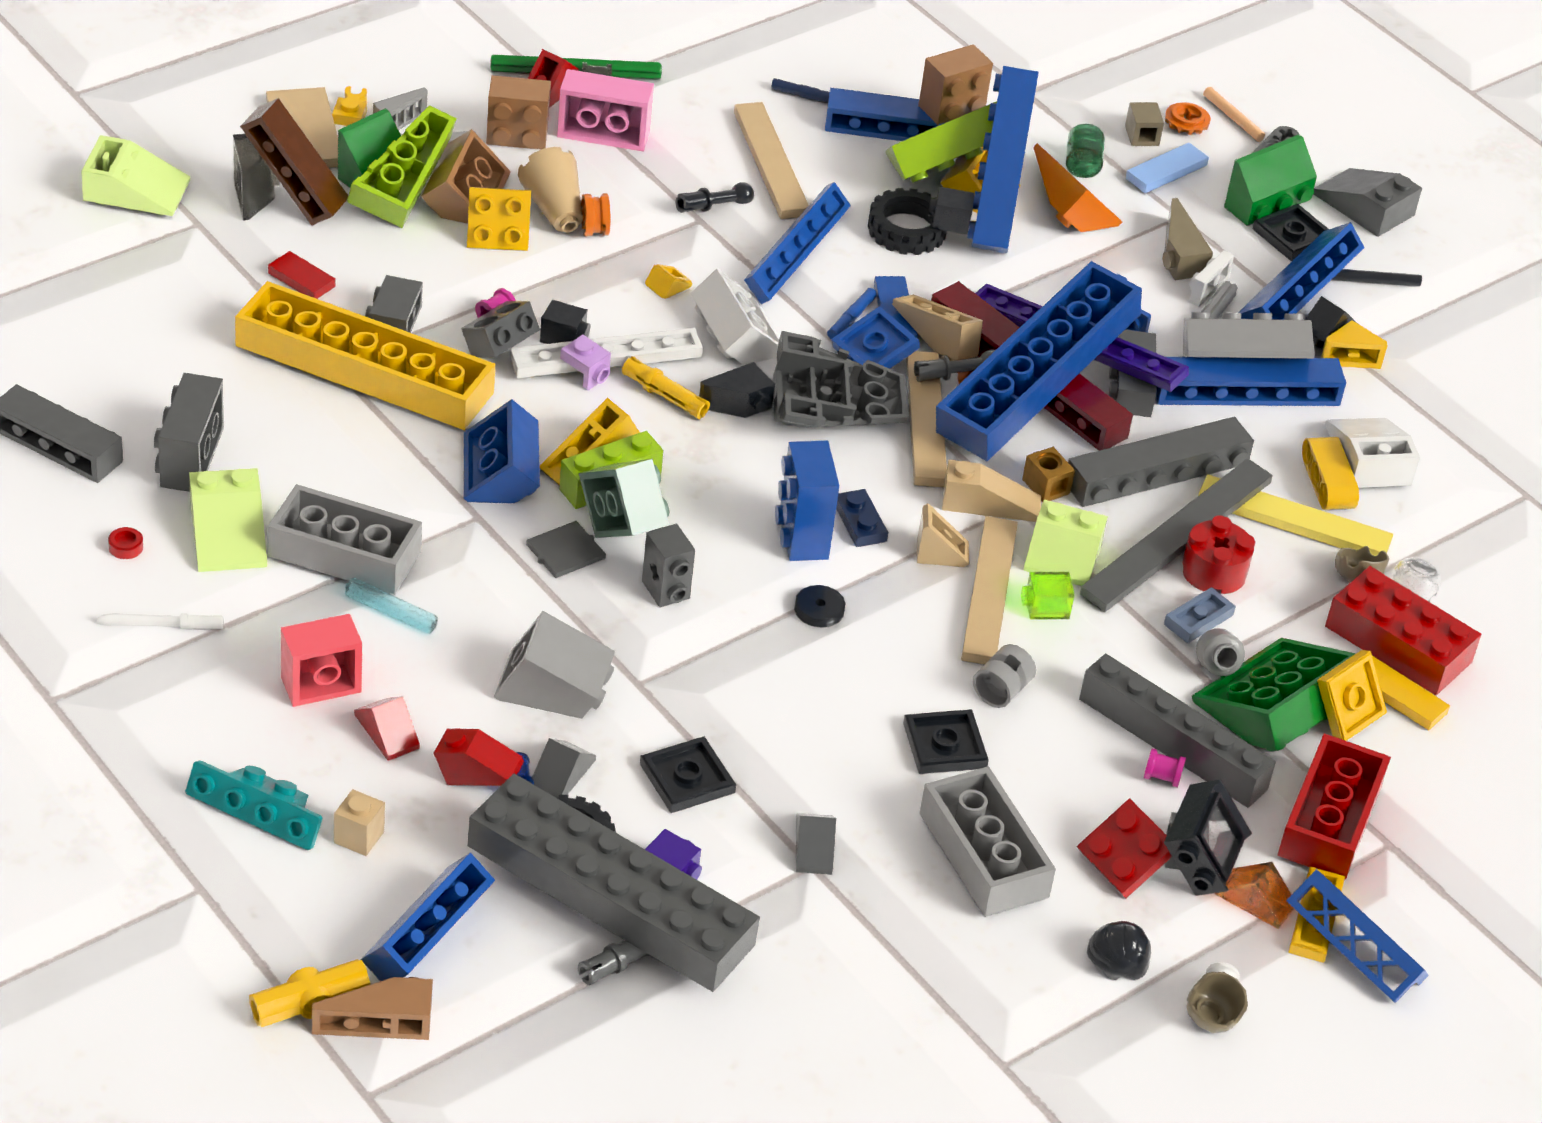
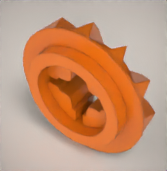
[1165,102,1211,135]

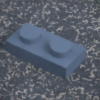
[1164,587,1236,643]

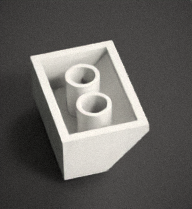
[690,268,779,365]

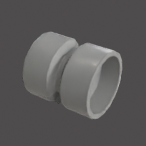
[972,644,1036,708]

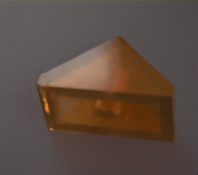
[1215,862,1294,929]

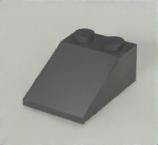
[1314,168,1422,237]

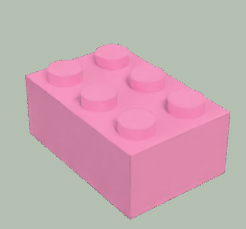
[557,69,654,152]

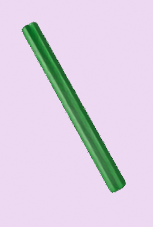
[490,54,662,79]

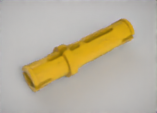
[622,356,710,420]

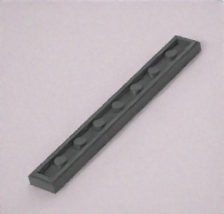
[1080,458,1273,612]

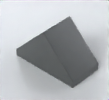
[530,738,596,798]
[796,813,837,875]

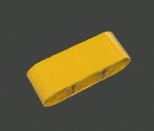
[1302,437,1359,510]

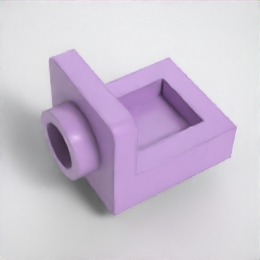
[560,335,611,390]

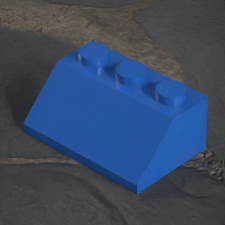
[464,399,540,503]

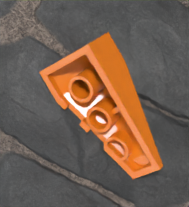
[1033,143,1122,232]

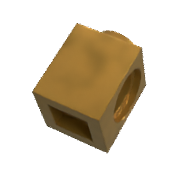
[1022,446,1075,502]

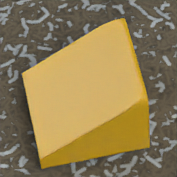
[645,264,693,299]

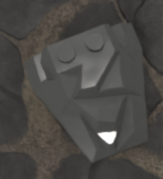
[772,331,909,427]

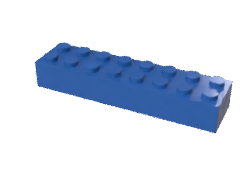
[936,261,1142,462]

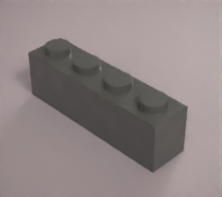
[0,384,123,483]

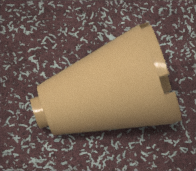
[518,147,583,233]

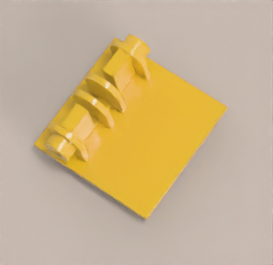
[467,187,531,251]

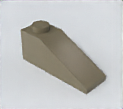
[1162,198,1213,281]

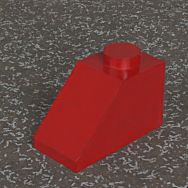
[528,49,579,108]
[433,728,524,786]

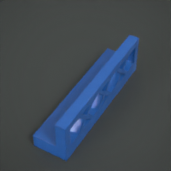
[1286,869,1429,1003]

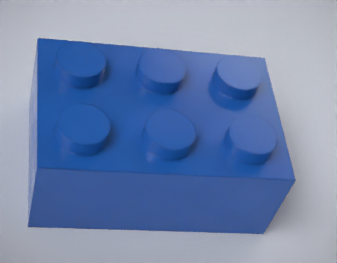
[775,440,840,561]

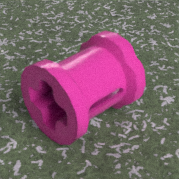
[475,288,516,318]
[1144,748,1186,788]

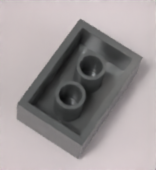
[154,372,224,492]

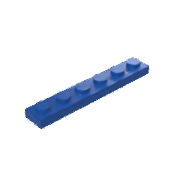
[744,182,851,304]

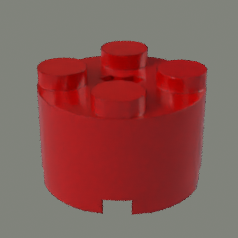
[1182,515,1256,594]

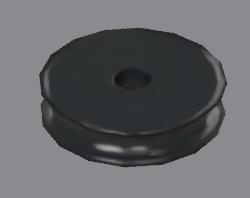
[794,585,846,628]

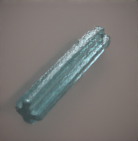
[345,578,438,634]

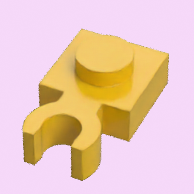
[332,86,367,126]

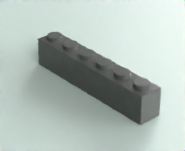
[1068,416,1254,507]
[1079,653,1276,808]

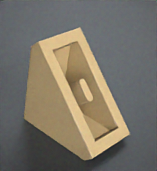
[917,503,969,567]

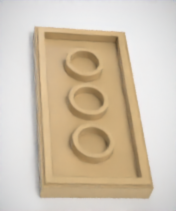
[266,87,338,168]

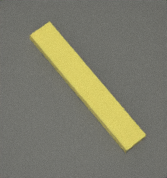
[1198,474,1393,556]

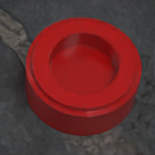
[108,527,143,559]

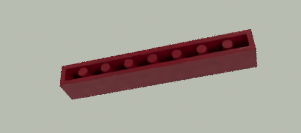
[931,281,1133,451]

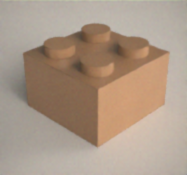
[918,44,993,125]
[486,75,551,150]

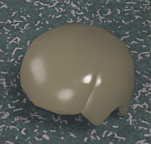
[1335,546,1390,582]
[1186,972,1248,1033]

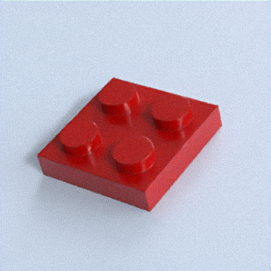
[1076,798,1172,898]

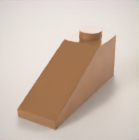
[312,977,433,1040]

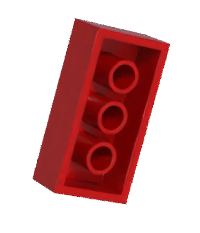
[1325,566,1482,696]
[1277,733,1391,880]

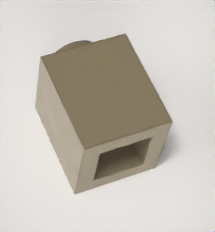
[1125,102,1164,146]

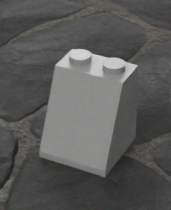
[494,611,615,719]

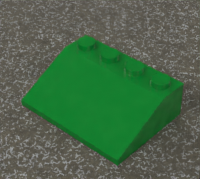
[1192,637,1356,752]

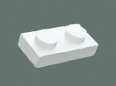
[1189,250,1234,307]

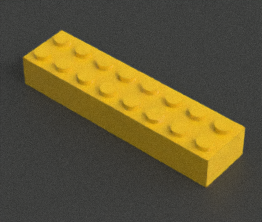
[235,281,495,430]

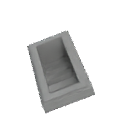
[373,87,428,130]

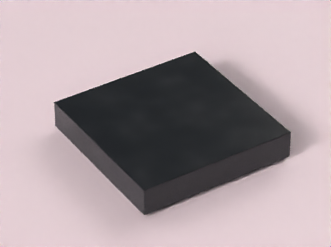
[1252,204,1329,261]
[903,709,989,774]
[640,736,736,813]

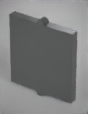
[526,520,606,578]

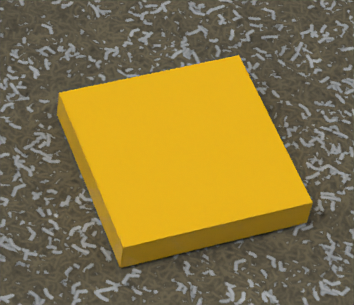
[1317,650,1387,741]

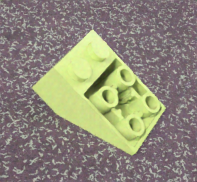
[81,135,190,216]

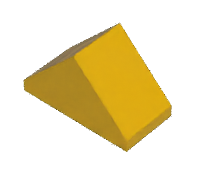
[1321,320,1388,369]

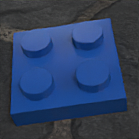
[831,306,920,369]

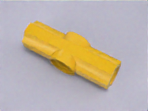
[249,959,371,1027]

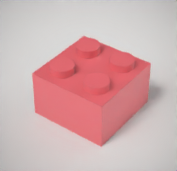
[281,614,362,707]

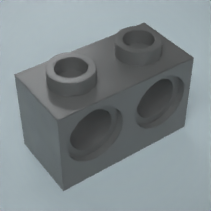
[461,301,540,358]

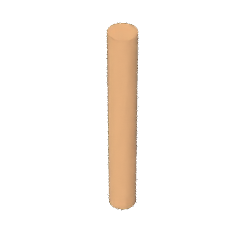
[1203,87,1265,142]

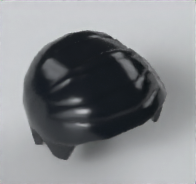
[1086,921,1152,980]

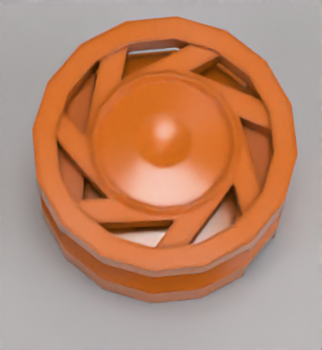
[581,193,611,237]

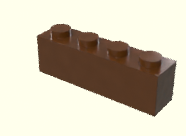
[240,98,348,226]

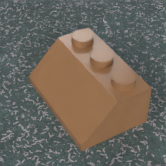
[421,129,511,224]

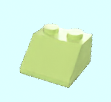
[1023,499,1108,586]

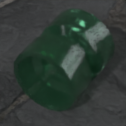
[1065,123,1105,178]

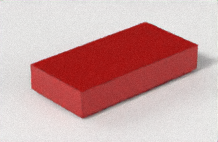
[268,251,336,299]

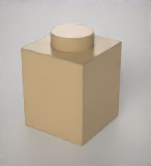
[334,789,385,856]

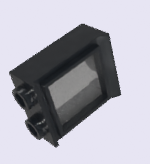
[1164,779,1252,896]

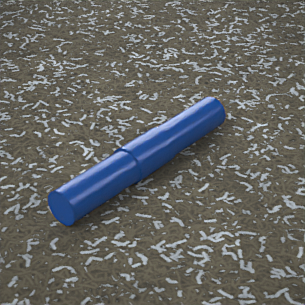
[827,288,877,339]

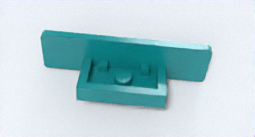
[185,760,323,850]

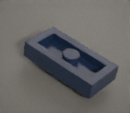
[836,489,889,547]

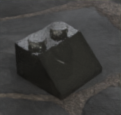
[233,134,280,221]

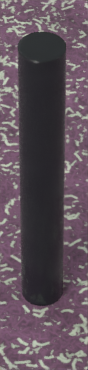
[1332,269,1422,287]

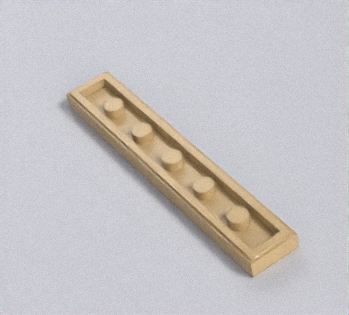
[734,102,809,219]
[906,351,947,487]
[961,516,1018,665]

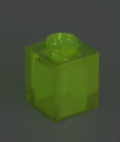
[1021,572,1075,620]

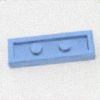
[1126,143,1209,193]

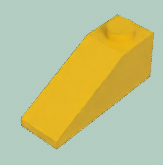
[540,397,640,485]

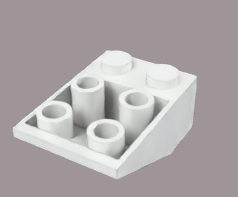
[1325,417,1420,488]

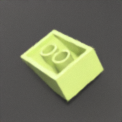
[189,468,267,572]

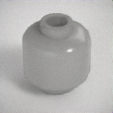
[1196,628,1245,676]

